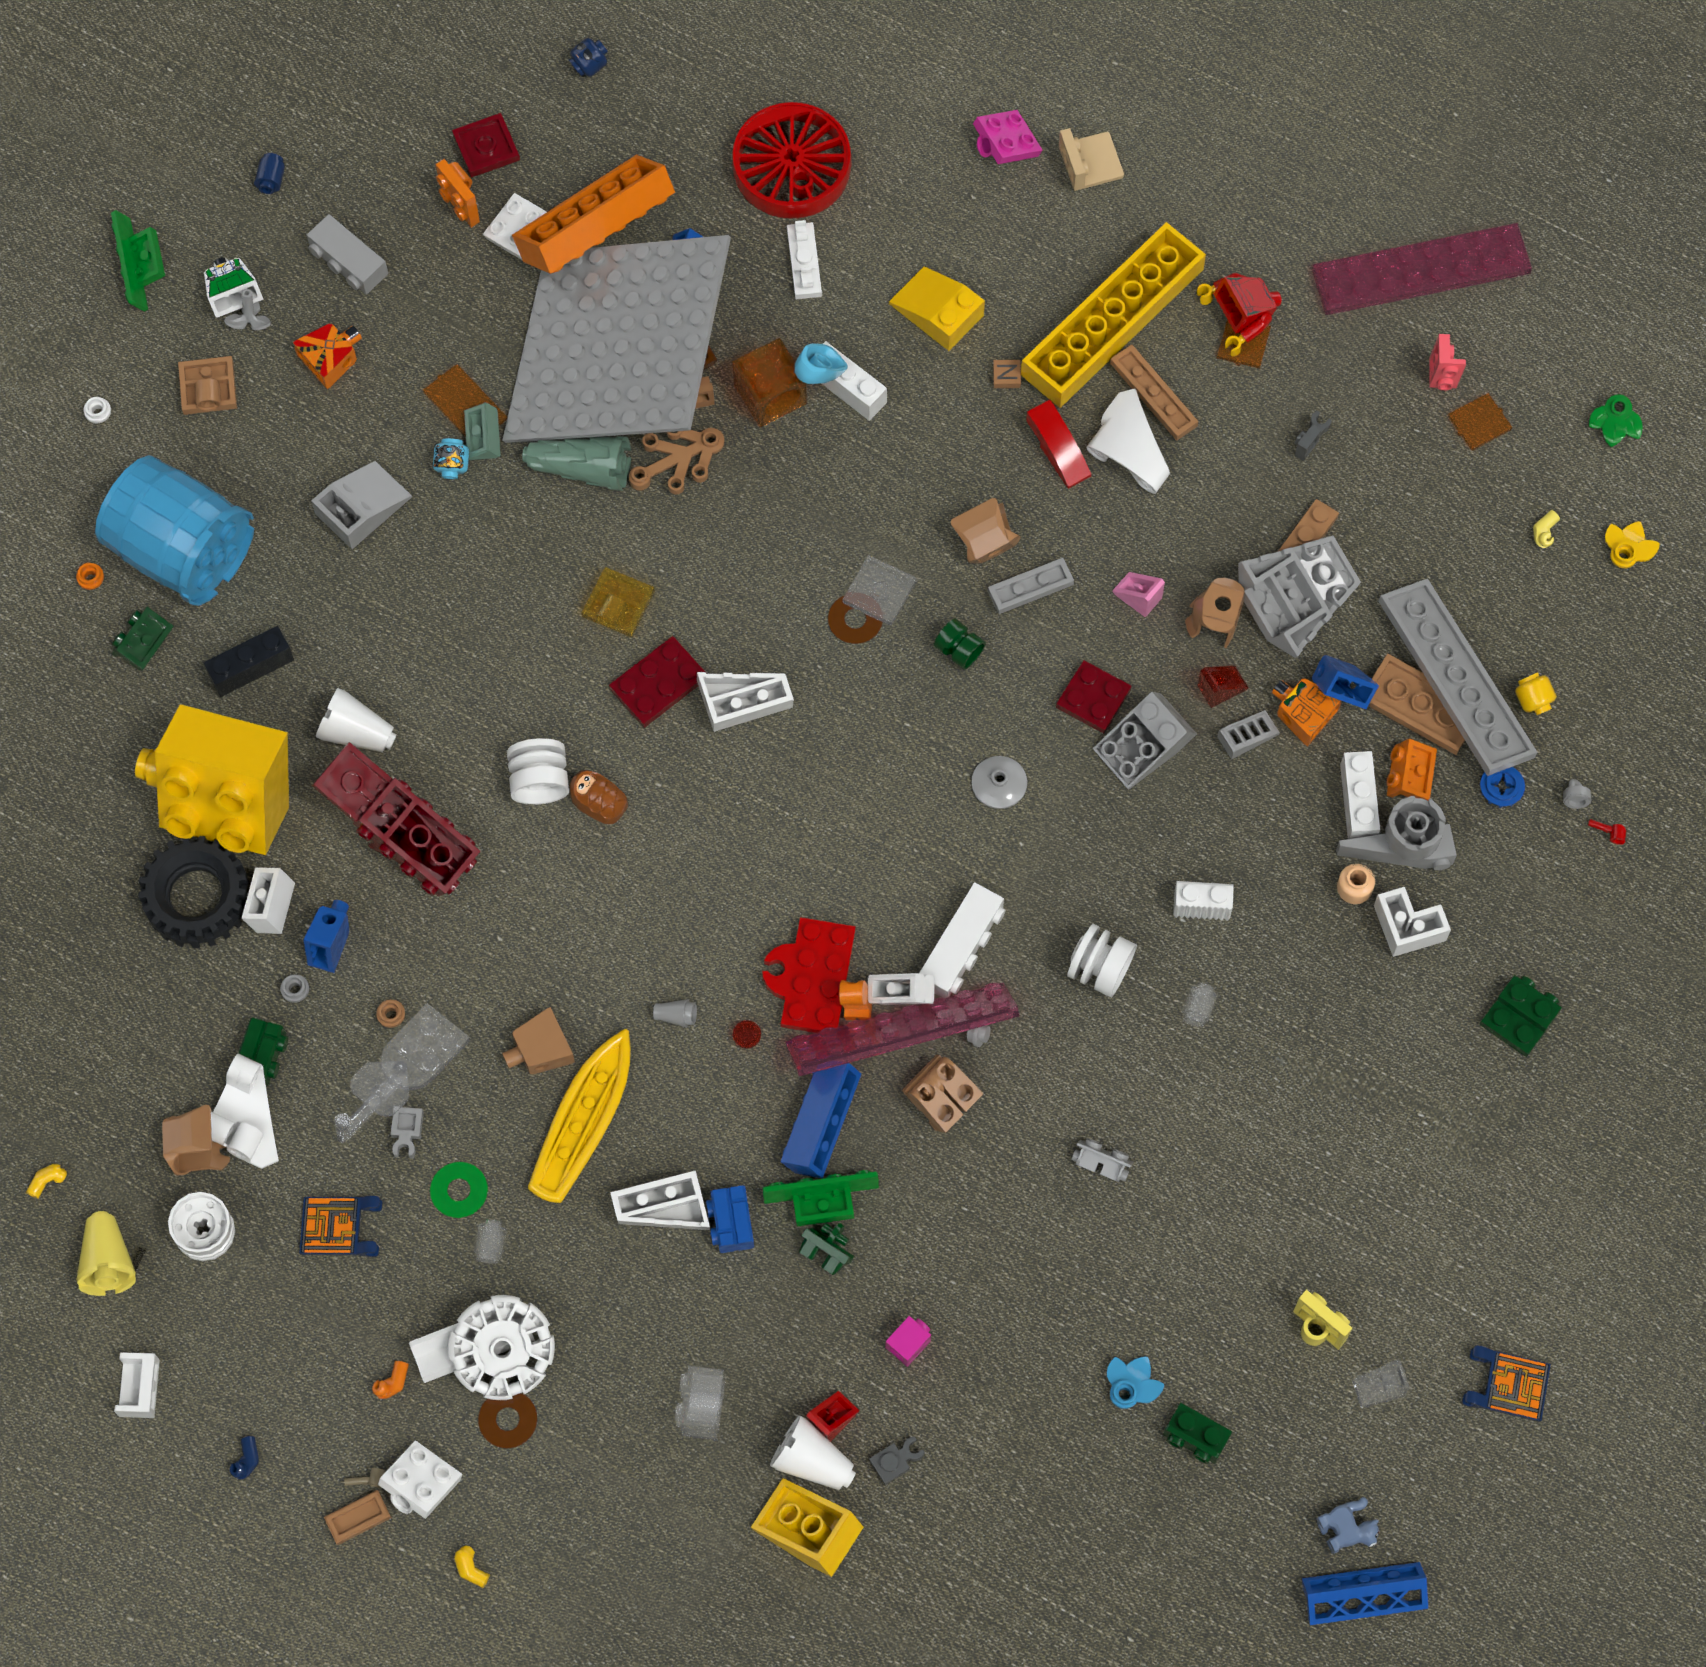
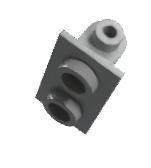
[1072,1138,1134,1183]

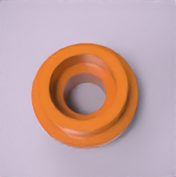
[76,563,104,590]

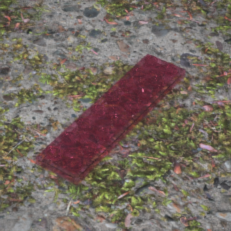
[1312,223,1532,315]
[785,983,1019,1076]

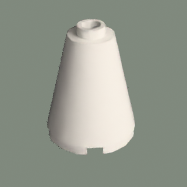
[316,688,397,753]
[770,1416,856,1490]

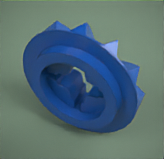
[1479,767,1525,808]

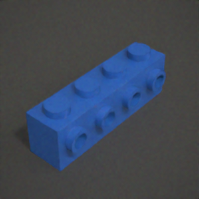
[781,1057,862,1179]

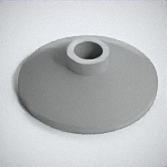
[972,756,1027,809]

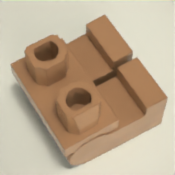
[901,1054,983,1133]

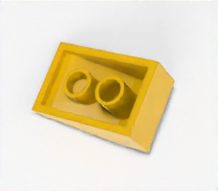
[889,266,985,351]
[751,1478,864,1577]

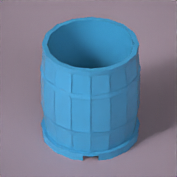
[95,455,254,606]

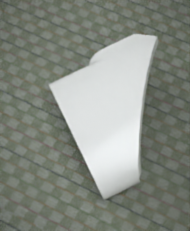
[1086,389,1170,494]
[211,1054,279,1169]

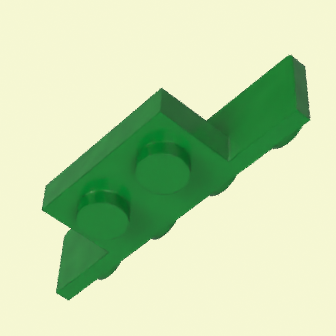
[111,210,165,312]
[762,1170,879,1227]

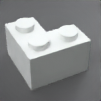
[1374,887,1451,957]

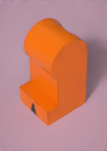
[839,980,872,1021]

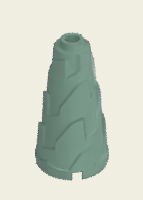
[522,435,631,491]

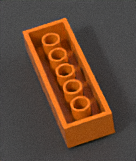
[512,154,675,274]

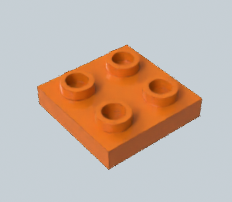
[436,159,480,228]

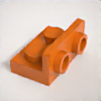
[1387,739,1437,801]

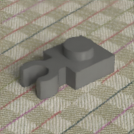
[869,1437,925,1486]

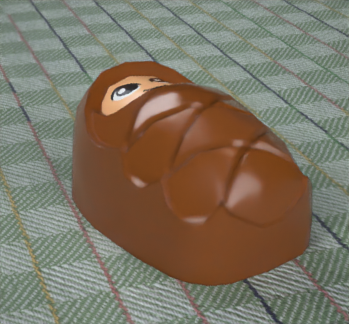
[569,770,628,824]

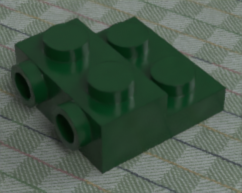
[1479,975,1562,1058]

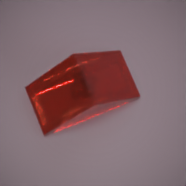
[1197,666,1248,708]

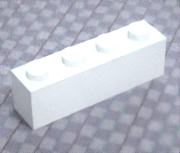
[919,882,1006,1000]

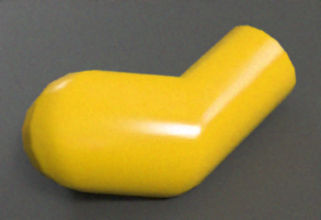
[26,1164,67,1199]
[454,1546,490,1588]

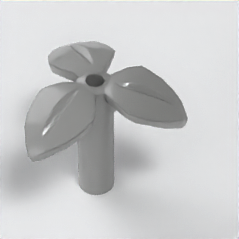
[224,289,271,330]

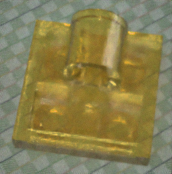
[581,567,655,637]

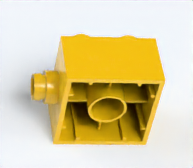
[135,704,289,855]

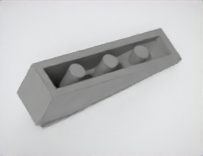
[1336,824,1457,870]

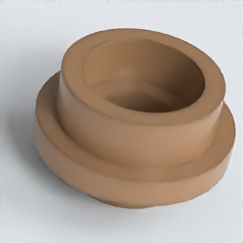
[376,999,405,1028]

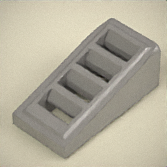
[1217,710,1280,760]

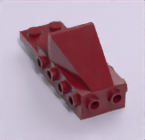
[312,742,480,897]

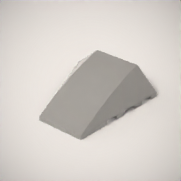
[1238,536,1361,658]

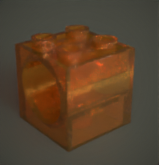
[732,338,807,428]

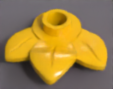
[1605,521,1660,568]

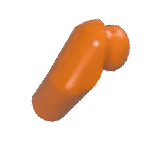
[372,1361,409,1399]

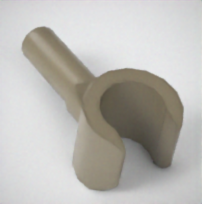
[344,1468,385,1488]

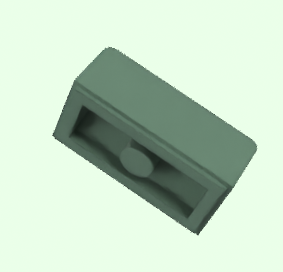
[464,402,501,460]

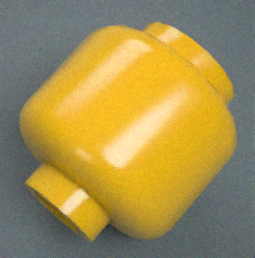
[1515,673,1557,715]

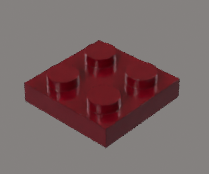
[452,113,520,178]
[1056,660,1132,734]

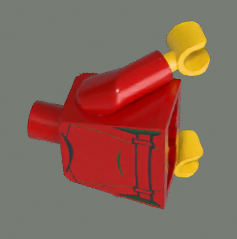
[1197,273,1282,356]

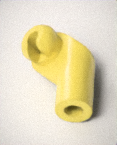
[1533,510,1560,548]

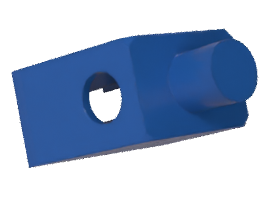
[1312,655,1379,709]
[304,900,349,973]

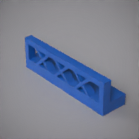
[1302,1562,1428,1625]

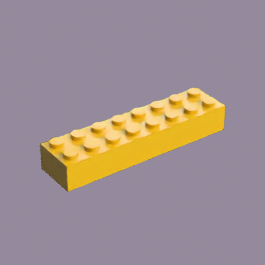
[1021,222,1206,408]

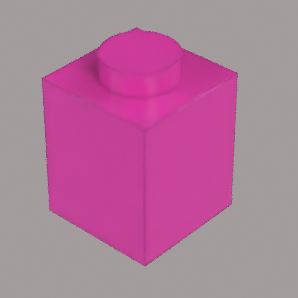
[885,1316,931,1367]

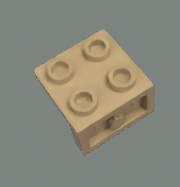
[1059,128,1124,191]

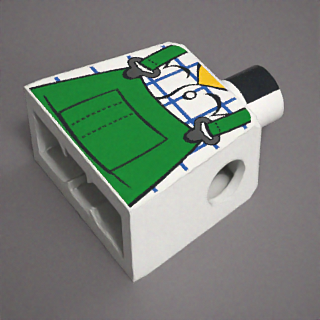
[204,257,263,318]

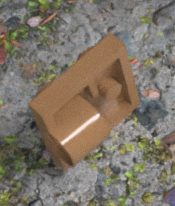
[178,356,237,415]

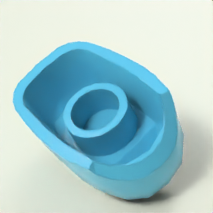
[794,344,848,384]

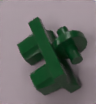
[799,1223,855,1275]

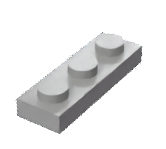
[988,558,1074,614]

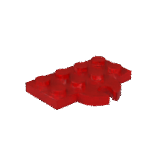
[762,917,856,1036]

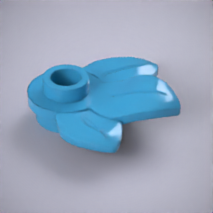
[1107,1356,1164,1409]

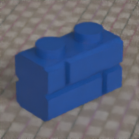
[706,1185,754,1253]

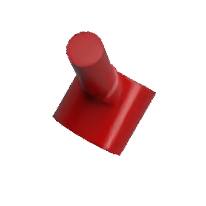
[1588,819,1626,845]

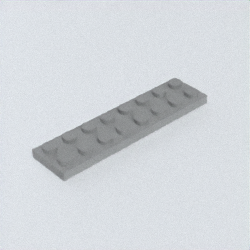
[1378,578,1538,776]

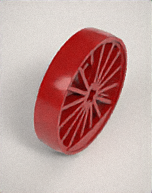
[732,102,852,219]

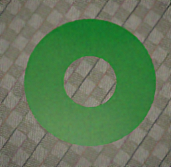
[430,1162,488,1218]

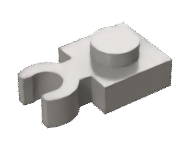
[391,1107,424,1159]

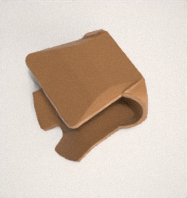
[950,498,1021,564]
[1185,578,1245,648]
[162,1105,230,1176]

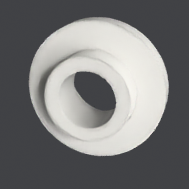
[84,397,111,423]

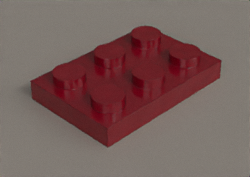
[609,636,707,728]

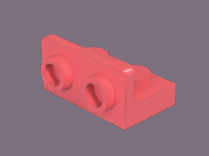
[1429,334,1466,390]

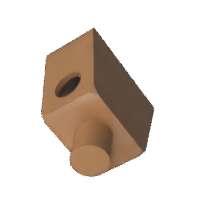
[502,1007,575,1074]

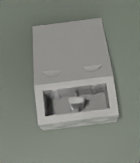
[311,461,412,549]
[1093,692,1197,789]

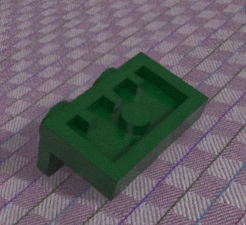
[111,607,174,671]
[1163,1402,1233,1464]

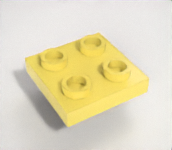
[1293,1290,1352,1350]

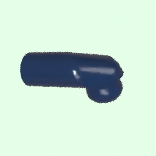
[230,1436,259,1479]

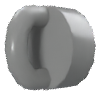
[1563,779,1591,809]

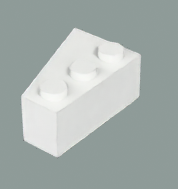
[697,672,794,732]
[610,1171,710,1230]

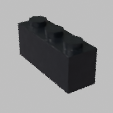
[203,625,294,698]

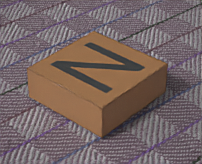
[993,360,1021,388]

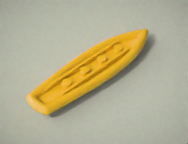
[528,1029,631,1203]

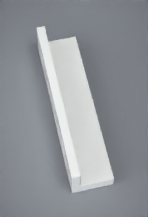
[409,1310,534,1383]

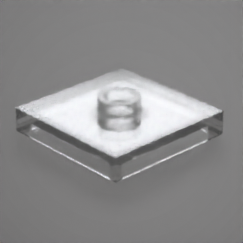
[843,555,917,626]

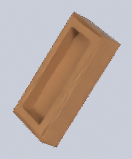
[324,1490,391,1545]

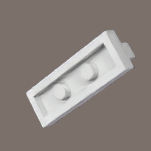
[787,220,822,299]

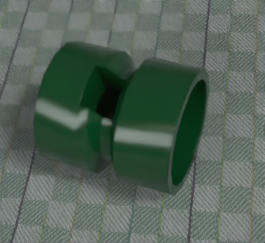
[934,618,986,670]

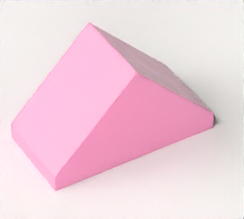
[1112,572,1165,617]

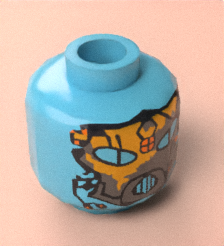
[433,438,469,479]

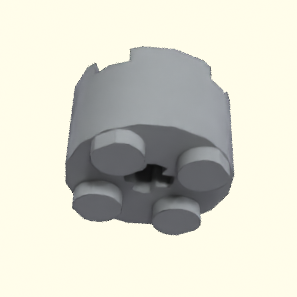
[1385,796,1446,862]

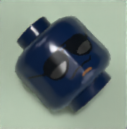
[569,38,608,77]

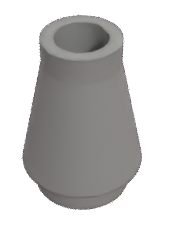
[653,999,697,1028]

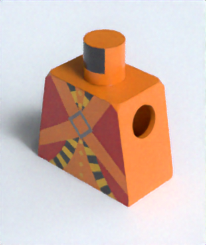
[293,324,362,389]

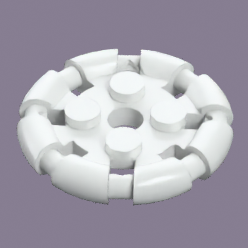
[448,1295,555,1400]

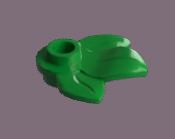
[1589,394,1643,447]

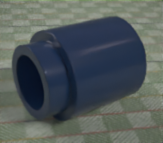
[254,153,285,194]

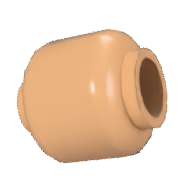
[1337,864,1375,904]

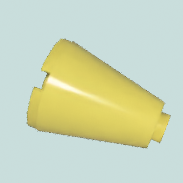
[76,1211,136,1296]

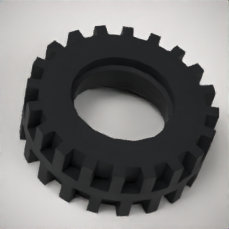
[138,835,250,949]

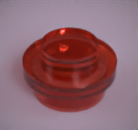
[733,1020,761,1049]

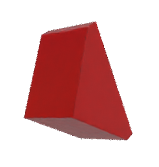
[806,1391,860,1442]

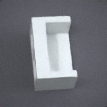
[114,1353,160,1418]

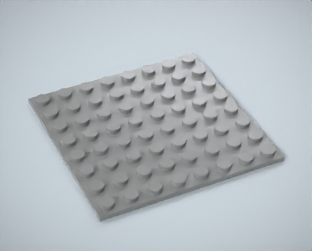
[502,235,731,443]

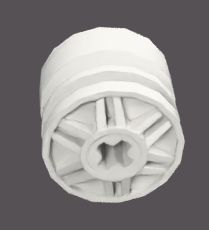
[507,738,569,805]
[1067,924,1137,998]
[168,1192,235,1261]

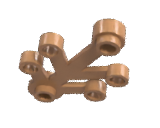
[629,428,725,495]

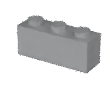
[307,214,388,295]

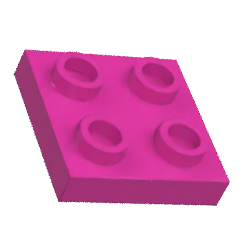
[973,110,1042,164]

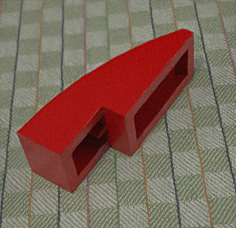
[1026,400,1091,489]

